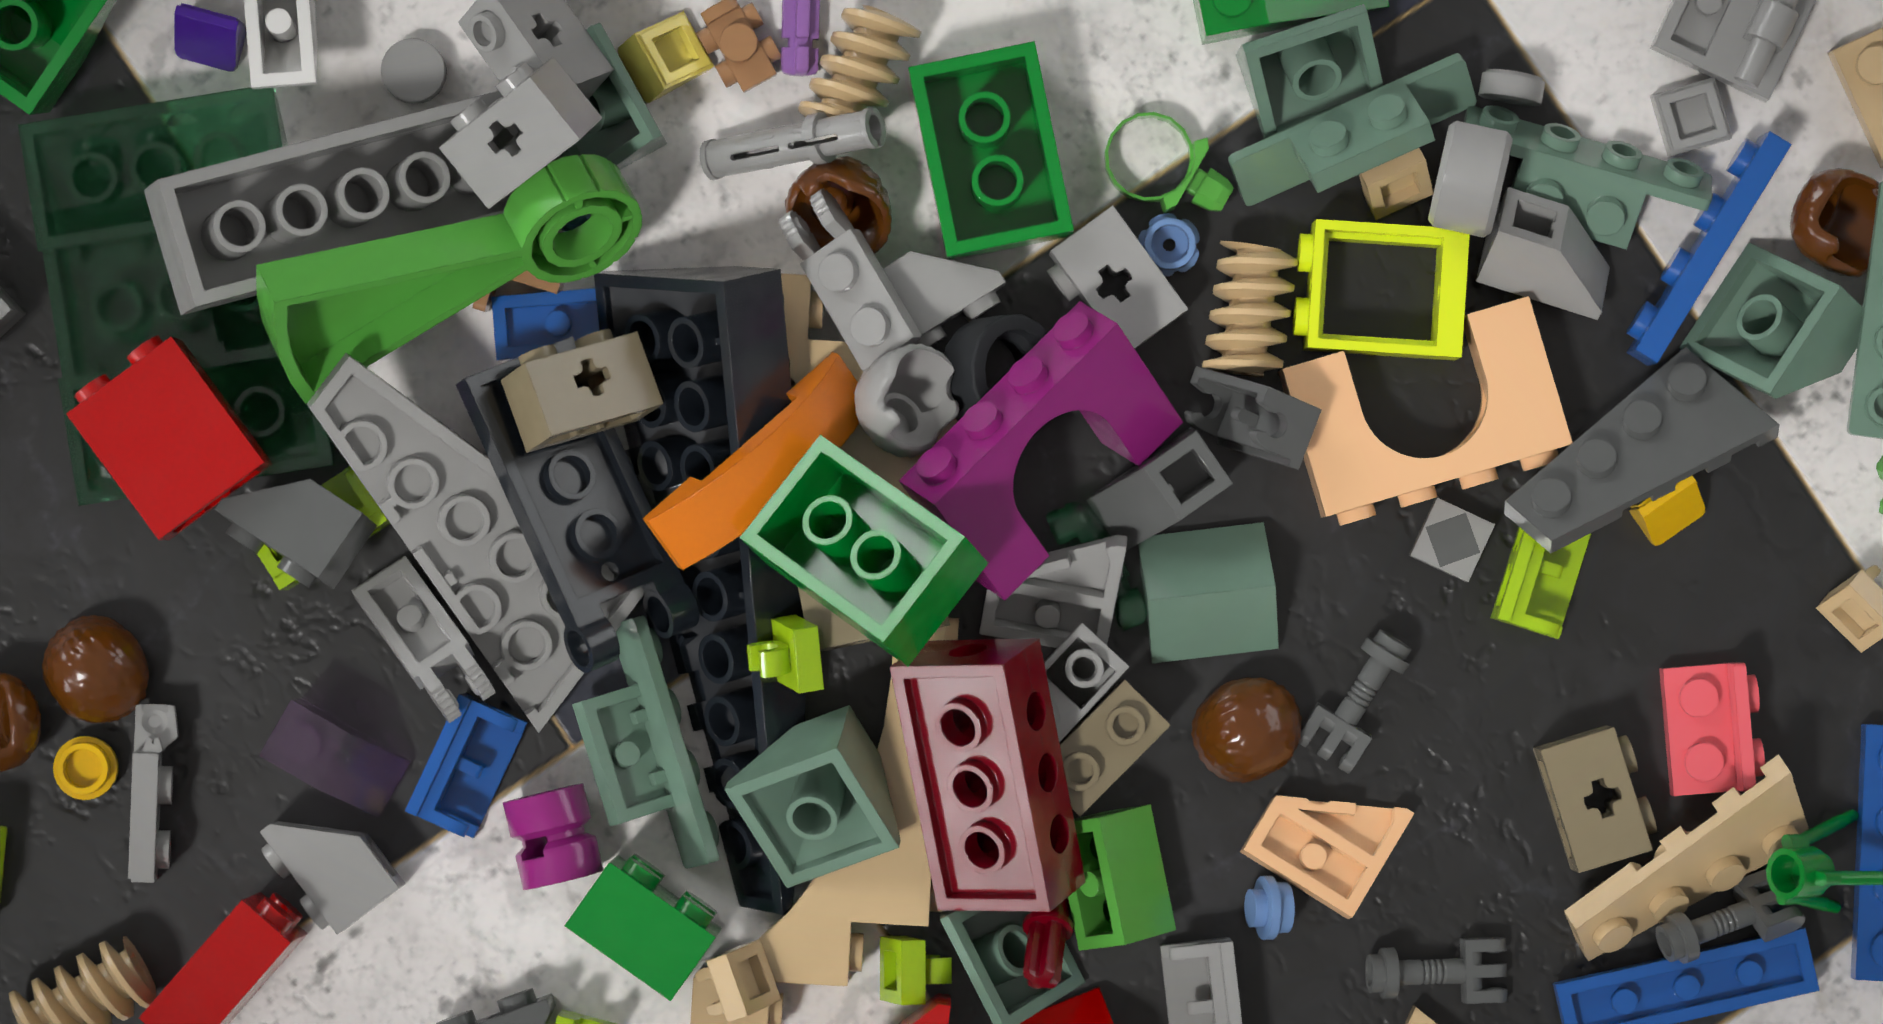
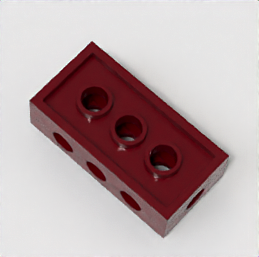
[890,638,1086,912]

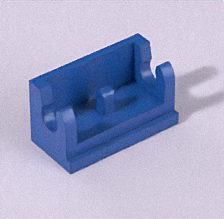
[405,693,529,838]

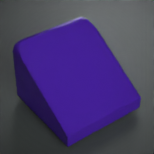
[174,3,247,72]

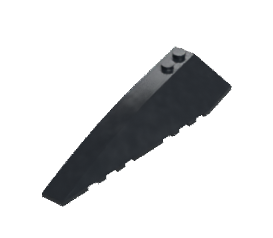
[594,266,806,915]

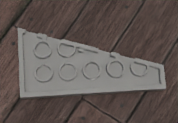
[307,353,645,733]

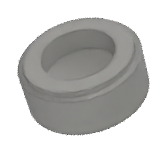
[381,38,447,104]
[1478,69,1545,106]

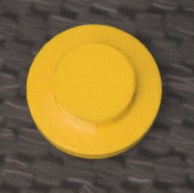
[53,736,118,800]

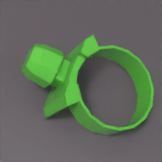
[1104,112,1234,214]

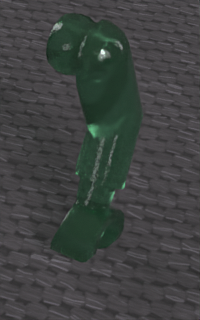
[1046,502,1147,632]

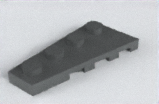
[1504,347,1780,554]

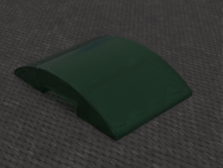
[18,87,335,506]

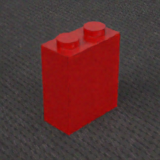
[66,335,273,541]
[139,892,308,1024]

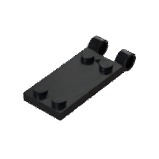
[456,336,699,673]

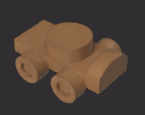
[696,0,781,93]

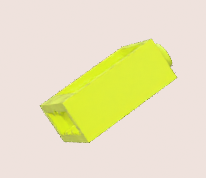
[1293,219,1470,361]

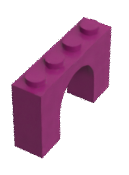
[899,301,1183,601]

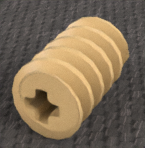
[798,4,922,136]
[1202,241,1298,377]
[8,936,157,1024]

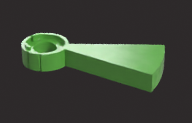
[256,154,642,404]

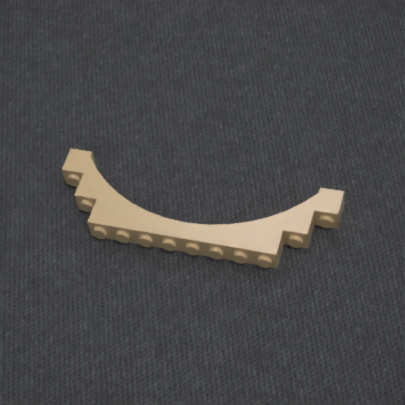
[690,273,959,1024]

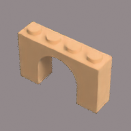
[1278,296,1573,526]

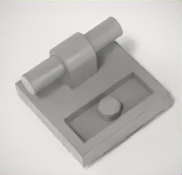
[1650,0,1816,102]

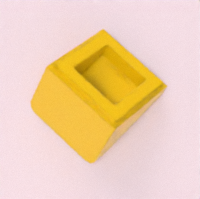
[1628,476,1705,546]

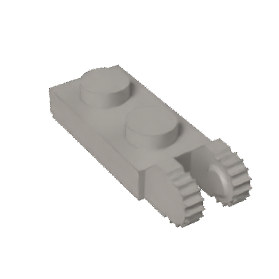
[778,188,922,372]
[351,556,496,723]

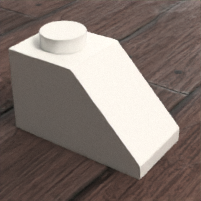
[244,0,317,90]

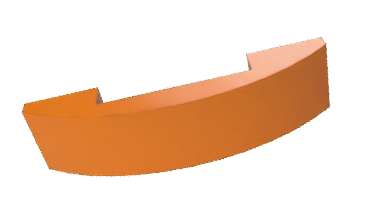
[643,352,859,569]

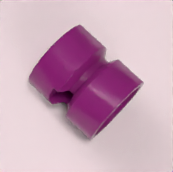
[503,783,604,890]

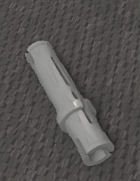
[700,107,886,180]

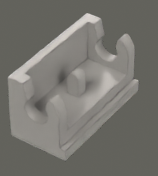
[1160,937,1242,1024]

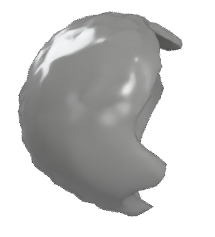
[854,343,960,458]

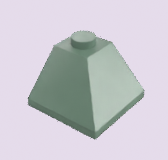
[1679,242,1863,399]
[725,705,901,888]

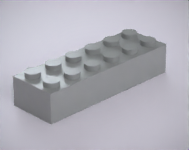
[144,91,548,315]

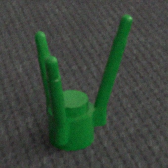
[1766,809,1883,913]

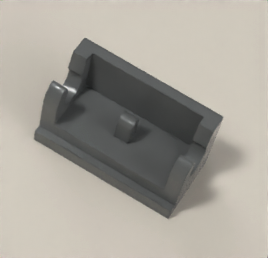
[1184,366,1322,470]

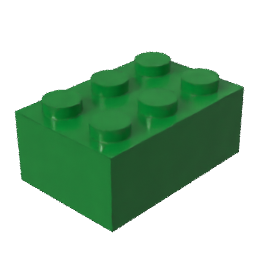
[908,41,1074,261]
[740,435,988,667]

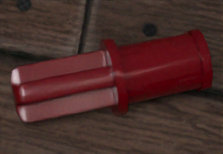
[1022,898,1074,989]

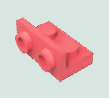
[1659,662,1765,796]

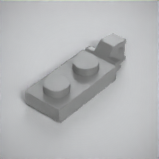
[128,704,179,883]

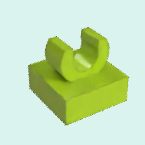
[747,614,824,694]
[880,936,952,1005]

